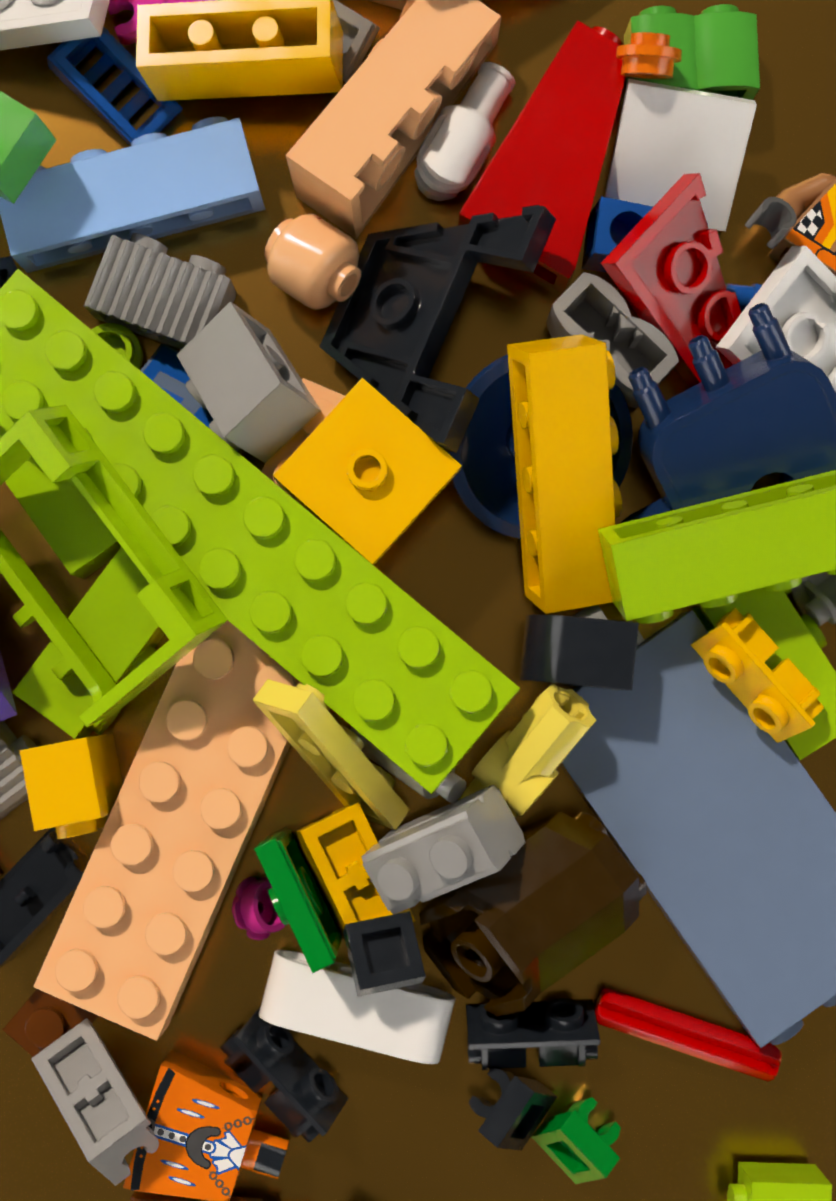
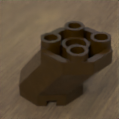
[419,811,647,1017]

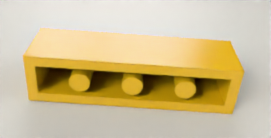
[507,334,622,614]

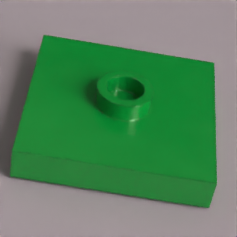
[254,826,342,973]

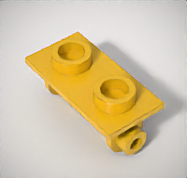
[691,607,824,743]

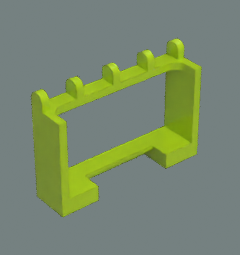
[0,405,228,728]

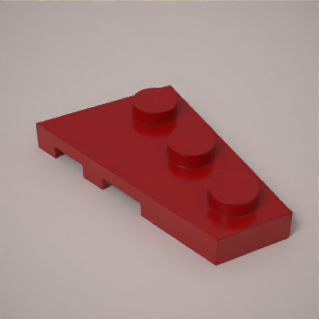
[601,173,741,388]

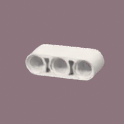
[259,950,456,1064]

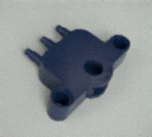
[621,303,836,523]

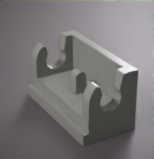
[31,1018,159,1186]

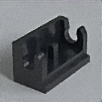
[0,827,90,968]

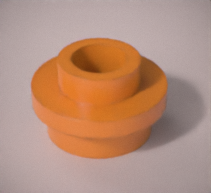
[616,32,682,79]

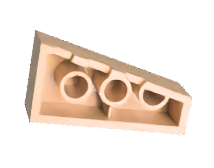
[286,0,501,239]

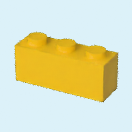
[136,0,343,101]

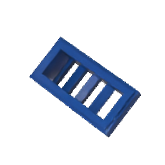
[47,26,183,146]

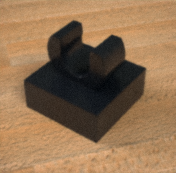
[343,911,426,997]
[469,1067,557,1151]

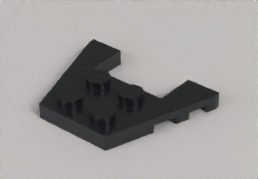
[319,205,556,453]

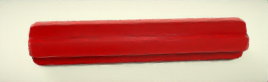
[595,988,782,1082]

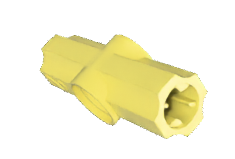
[458,683,597,818]

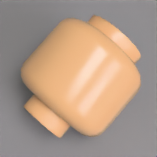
[264,214,361,310]

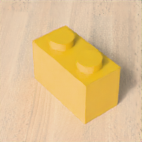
[19,733,123,839]

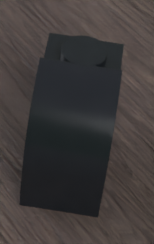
[520,615,639,691]

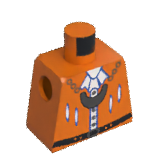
[123,1050,290,1201]

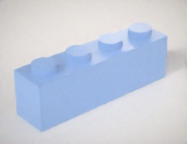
[0,116,266,273]

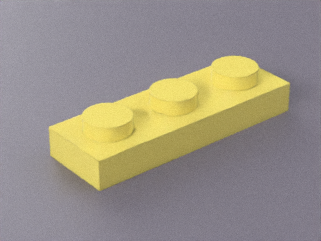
[252,679,410,830]

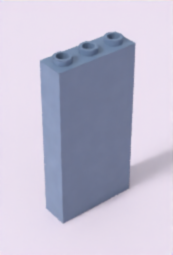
[560,610,836,1048]

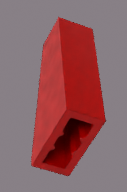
[458,20,626,294]

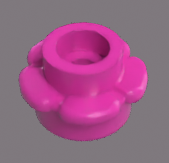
[232,876,286,940]

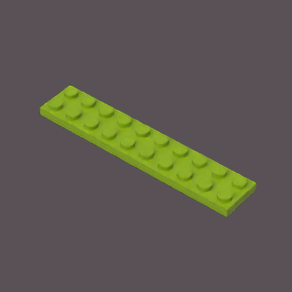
[0,269,520,794]

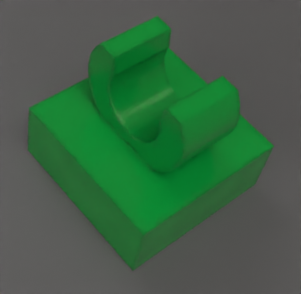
[532,1097,621,1184]

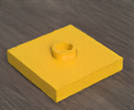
[273,378,462,565]

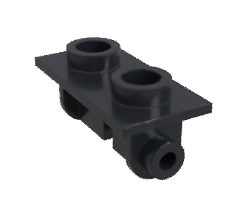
[466,998,600,1071]
[220,1006,348,1143]

